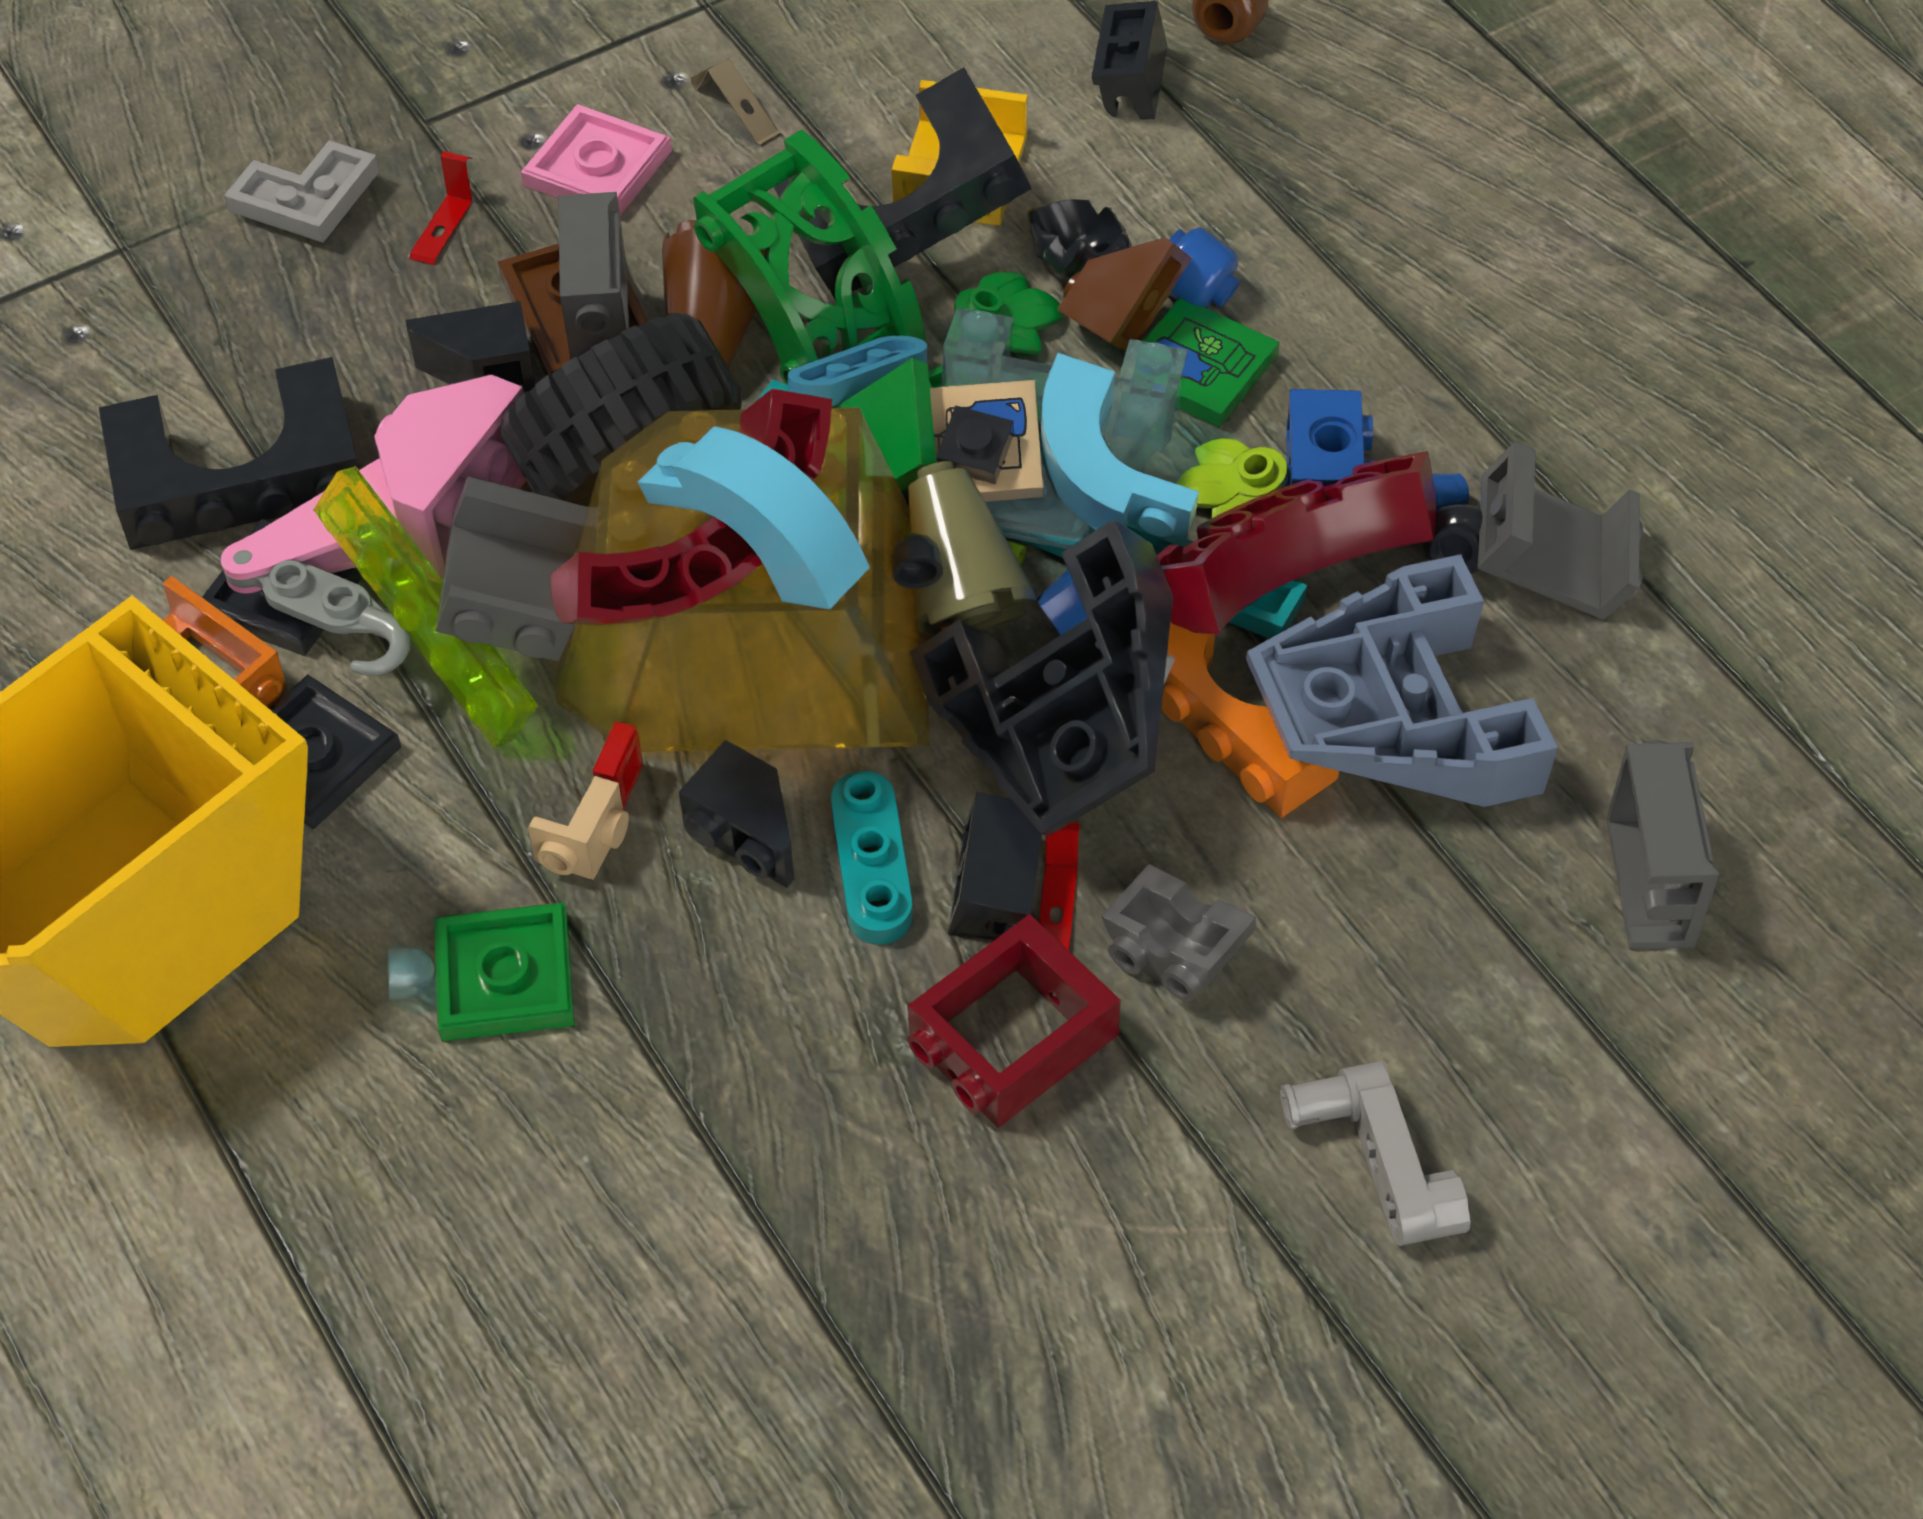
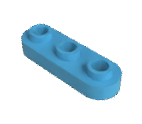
[788,336,927,412]

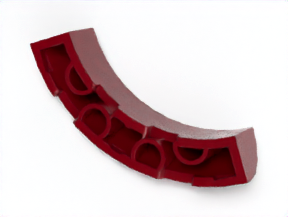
[551,389,832,626]
[1157,451,1436,634]

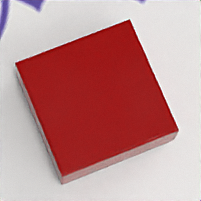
[592,721,644,810]

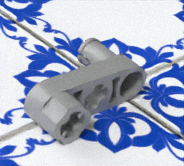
[1280,1061,1471,1246]

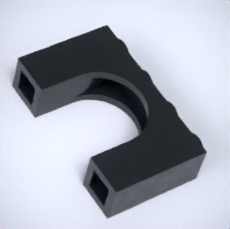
[774,67,1032,301]
[98,357,360,550]

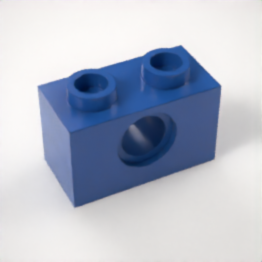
[1286,389,1374,486]

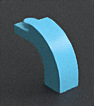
[1041,353,1199,540]
[638,426,870,609]

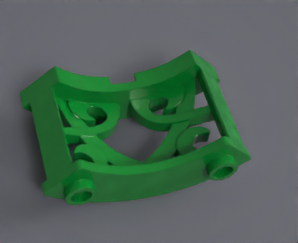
[693,129,926,385]

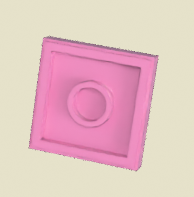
[521,104,672,216]

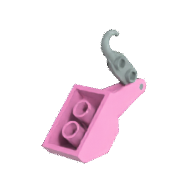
[221,375,526,676]

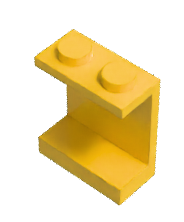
[891,80,1028,226]

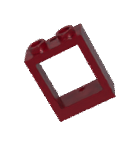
[907,914,1121,1128]

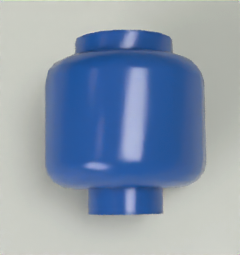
[1169,227,1241,308]

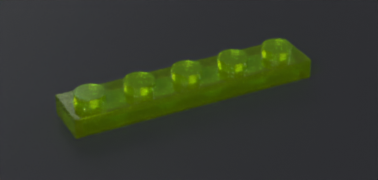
[313,466,538,749]

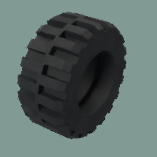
[501,312,742,507]

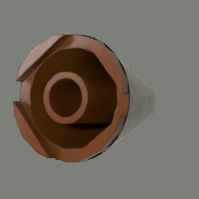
[661,220,766,368]

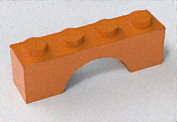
[1161,621,1339,818]

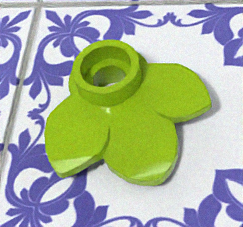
[1176,438,1289,518]

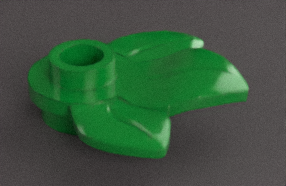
[954,271,1065,355]

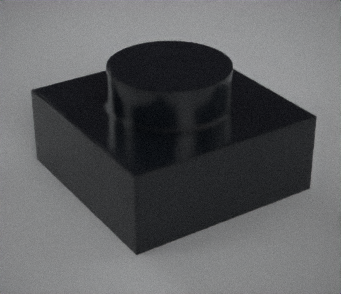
[936,405,1014,484]

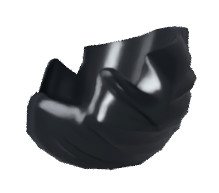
[1027,199,1132,282]

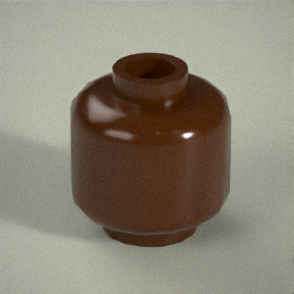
[1192,0,1269,44]

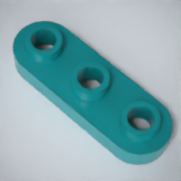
[831,770,913,945]

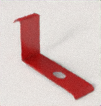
[409,151,473,265]
[1039,821,1080,950]

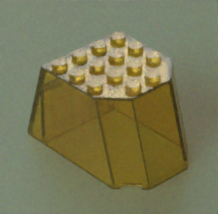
[556,407,930,752]

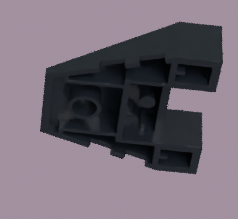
[910,519,1173,837]

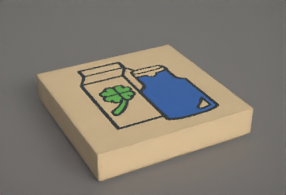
[930,380,1044,502]

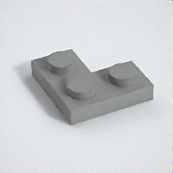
[224,140,380,243]

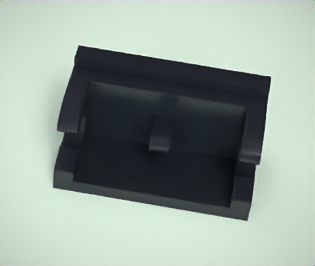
[1091,1,1168,119]
[947,792,1042,940]

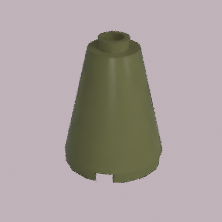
[908,461,1038,640]

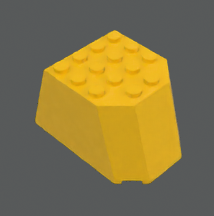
[0,595,308,1047]

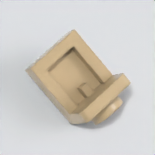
[528,776,629,880]

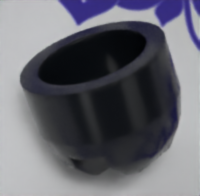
[891,533,943,588]

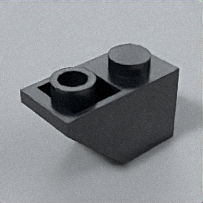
[406,301,536,392]
[679,739,795,888]

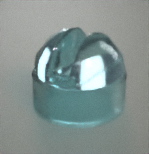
[388,947,434,1000]

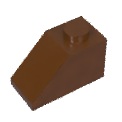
[1057,238,1192,356]

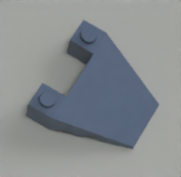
[1246,555,1558,807]

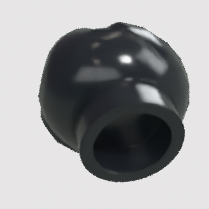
[1422,505,1483,574]

